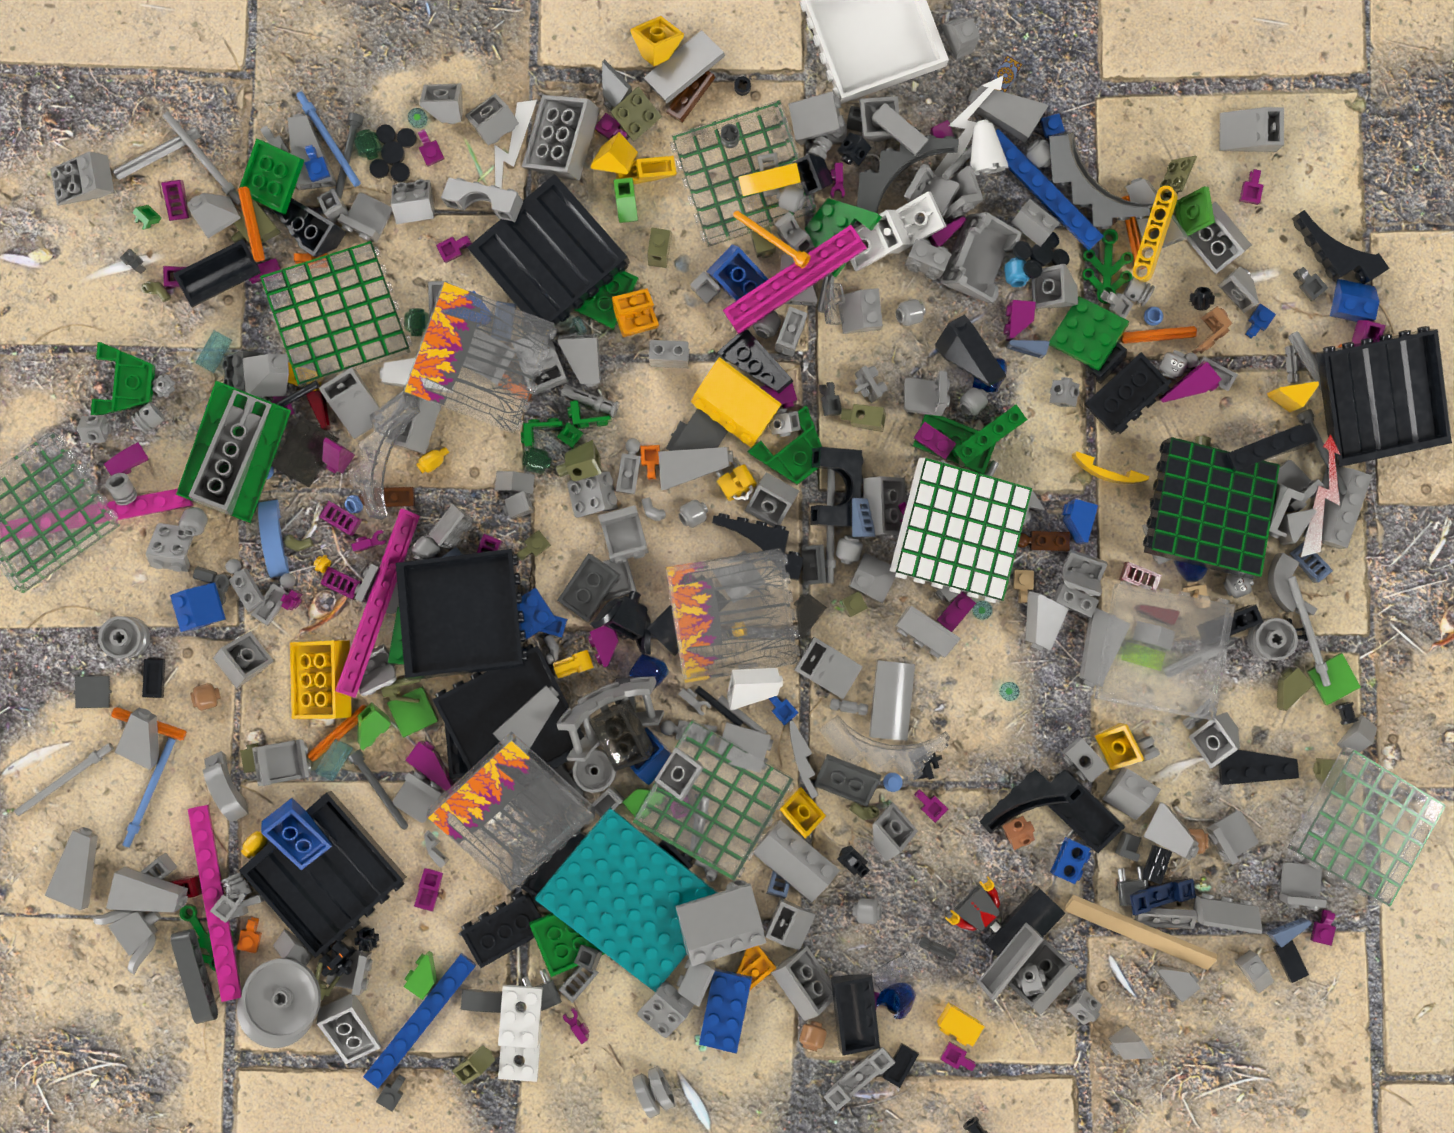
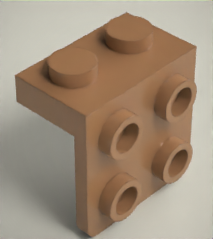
[1191,306,1233,354]

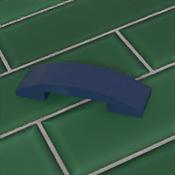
[1130,878,1196,916]

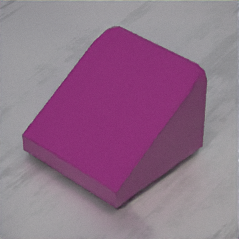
[930,120,954,138]

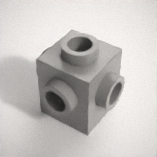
[1049,377,1080,407]
[769,409,801,437]
[77,415,111,443]
[1016,963,1046,996]
[1067,989,1102,1025]

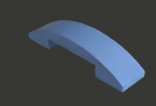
[258,500,289,578]

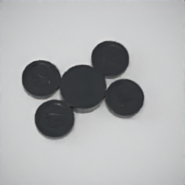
[369,124,417,182]
[1013,232,1070,279]

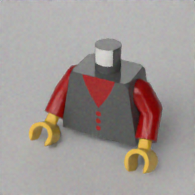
[945,876,1002,933]

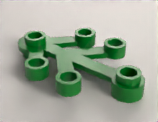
[1081,229,1133,304]
[179,904,233,971]

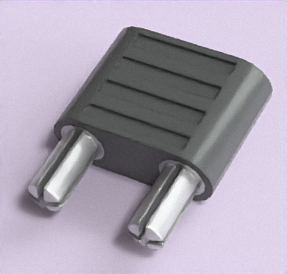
[1117,866,1149,906]
[522,969,562,1011]

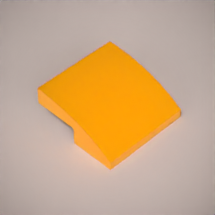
[612,288,659,337]

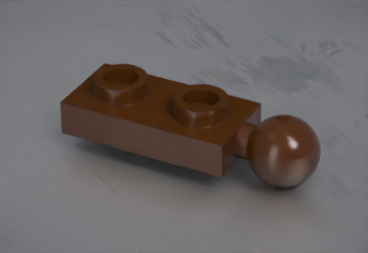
[359,487,415,508]
[1017,531,1070,551]

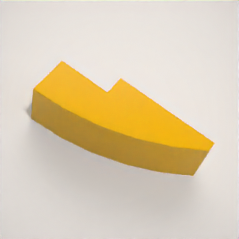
[616,156,677,184]
[738,163,801,196]

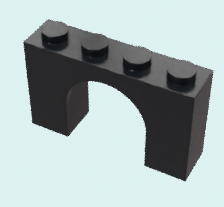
[810,447,863,528]

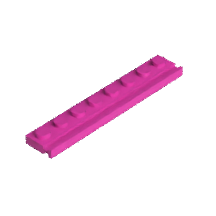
[723,225,867,334]

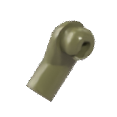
[142,281,171,302]
[284,534,314,552]
[849,802,879,820]

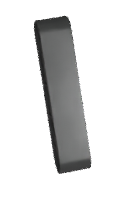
[171,929,218,1024]

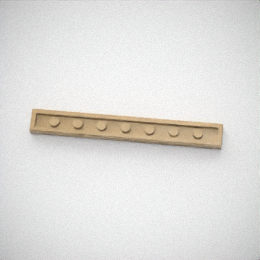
[1065,895,1217,970]

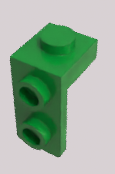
[567,400,612,429]
[521,418,564,448]

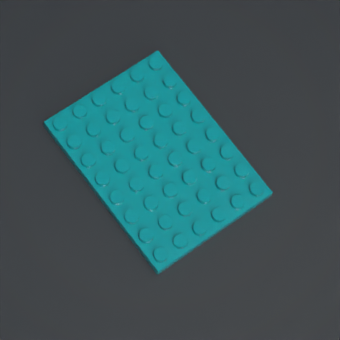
[535,807,718,992]

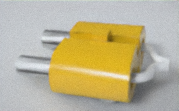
[715,457,757,501]

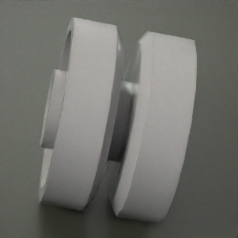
[98,616,150,659]
[1247,618,1298,661]
[573,748,617,793]
[632,1066,676,1118]

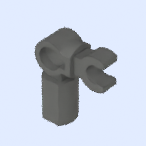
[193,566,231,605]

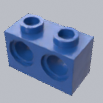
[1050,837,1091,884]

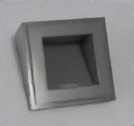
[847,106,863,132]
[574,945,603,971]

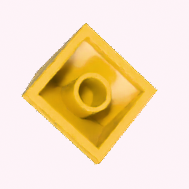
[591,132,638,174]
[1267,381,1319,412]
[1095,723,1144,771]
[778,787,826,838]

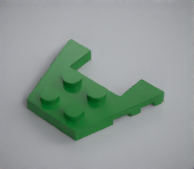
[804,198,882,277]
[90,342,155,416]
[747,406,822,485]

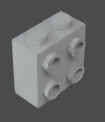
[905,239,952,280]

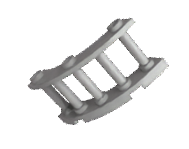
[557,677,664,761]

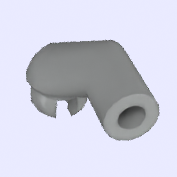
[641,497,666,521]
[543,635,559,665]
[694,856,718,882]

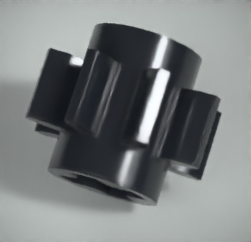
[1189,287,1215,311]
[354,927,379,952]

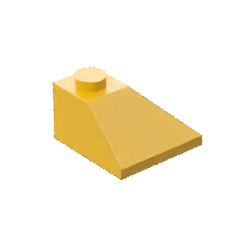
[631,16,684,66]

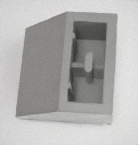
[391,179,435,224]
[765,898,816,950]

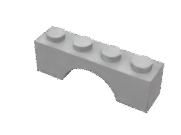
[441,178,523,222]

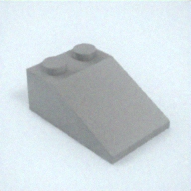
[317,993,381,1064]

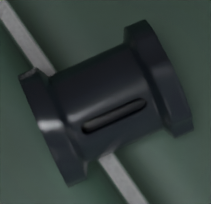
[1336,702,1359,725]
[963,1117,988,1133]

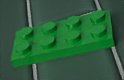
[912,414,996,474]

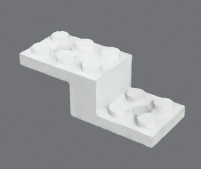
[850,192,947,271]
[498,985,543,1082]

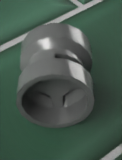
[720,124,739,148]

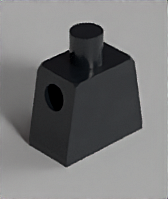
[793,154,833,197]

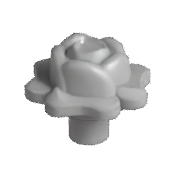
[152,375,175,397]

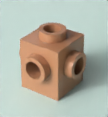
[1002,816,1035,850]

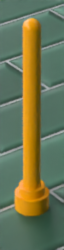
[733,211,811,269]

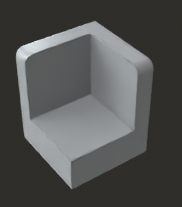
[690,271,720,304]

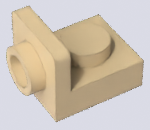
[1182,581,1210,609]

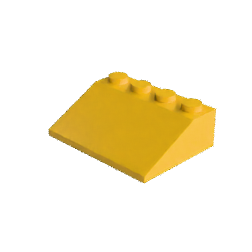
[691,357,782,448]
[290,640,352,719]

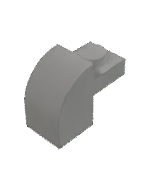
[775,212,814,253]

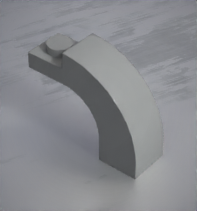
[1268,553,1317,616]
[203,751,249,822]

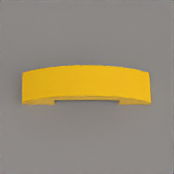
[1072,451,1150,484]

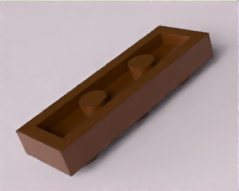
[666,71,716,123]

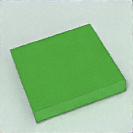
[1175,186,1215,236]
[1307,653,1361,705]
[387,686,439,738]

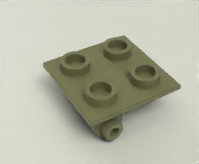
[610,86,662,142]
[1160,156,1197,199]

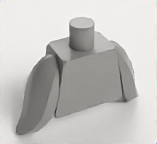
[92,910,161,975]

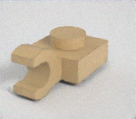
[1013,570,1034,603]

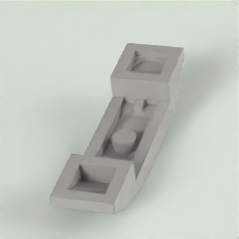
[823,1047,896,1112]

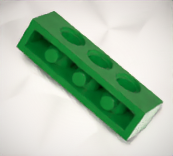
[951,404,1028,467]

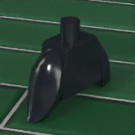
[590,591,652,655]

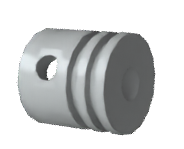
[1123,276,1155,307]
[131,402,165,434]
[106,473,137,505]
[221,872,252,894]

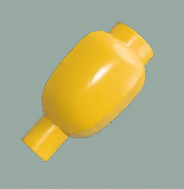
[416,447,450,474]
[240,831,267,859]

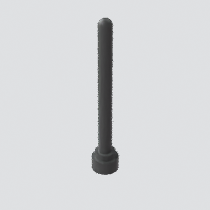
[335,112,364,198]
[1297,409,1347,495]
[347,749,408,830]

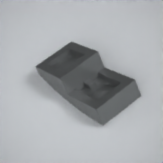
[460,989,502,1013]

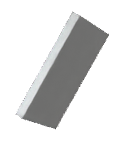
[643,30,725,103]

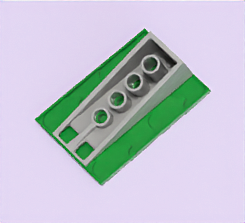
[176,381,291,524]

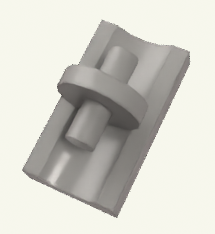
[854,366,888,403]

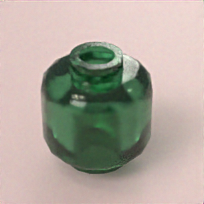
[354,129,382,160]
[404,308,429,336]
[522,447,551,474]

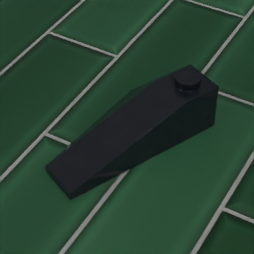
[273,198,347,258]
[935,314,1006,387]

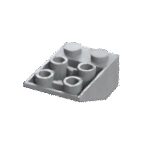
[1219,107,1284,152]
[50,151,114,206]
[512,332,568,395]
[319,367,387,439]
[429,504,473,549]
[794,637,863,699]

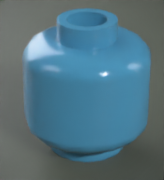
[1004,257,1030,287]

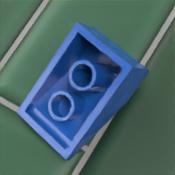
[706,244,769,301]
[261,798,332,870]

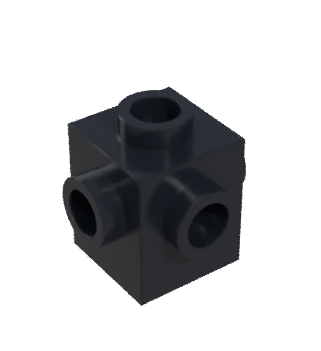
[837,132,872,166]

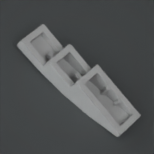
[789,719,818,799]

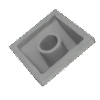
[859,96,899,142]
[1278,509,1317,545]
[654,747,704,801]

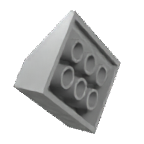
[522,95,600,181]
[676,883,766,966]

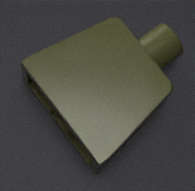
[231,200,281,243]
[648,228,672,268]
[841,404,886,432]
[556,440,602,481]

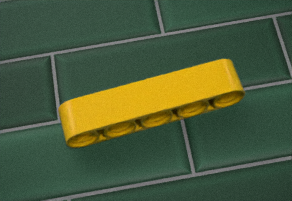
[1133,186,1178,282]

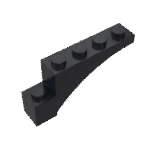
[1292,210,1390,284]
[1226,423,1318,472]
[712,513,803,581]
[979,769,1085,834]

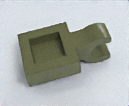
[517,530,551,561]

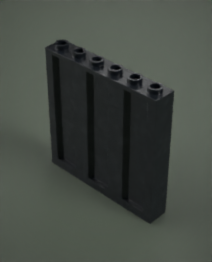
[467,174,630,336]
[1316,326,1452,467]
[239,791,407,958]

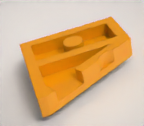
[736,945,777,990]

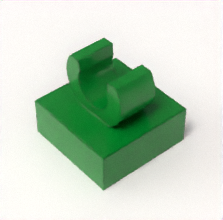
[133,205,162,230]
[557,422,584,449]

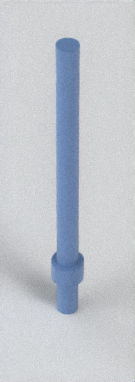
[296,91,361,187]
[122,737,176,848]

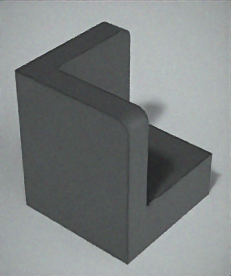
[1115,831,1141,862]

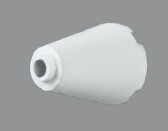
[970,120,1009,175]

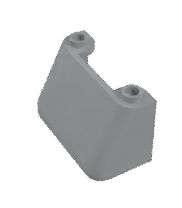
[941,212,1022,303]

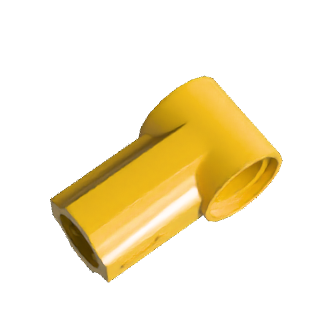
[553,650,594,678]

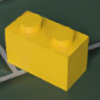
[937,1002,985,1047]

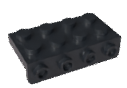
[1084,352,1172,435]
[458,891,542,969]

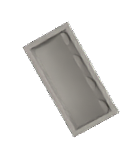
[869,660,915,741]
[977,923,1044,1001]

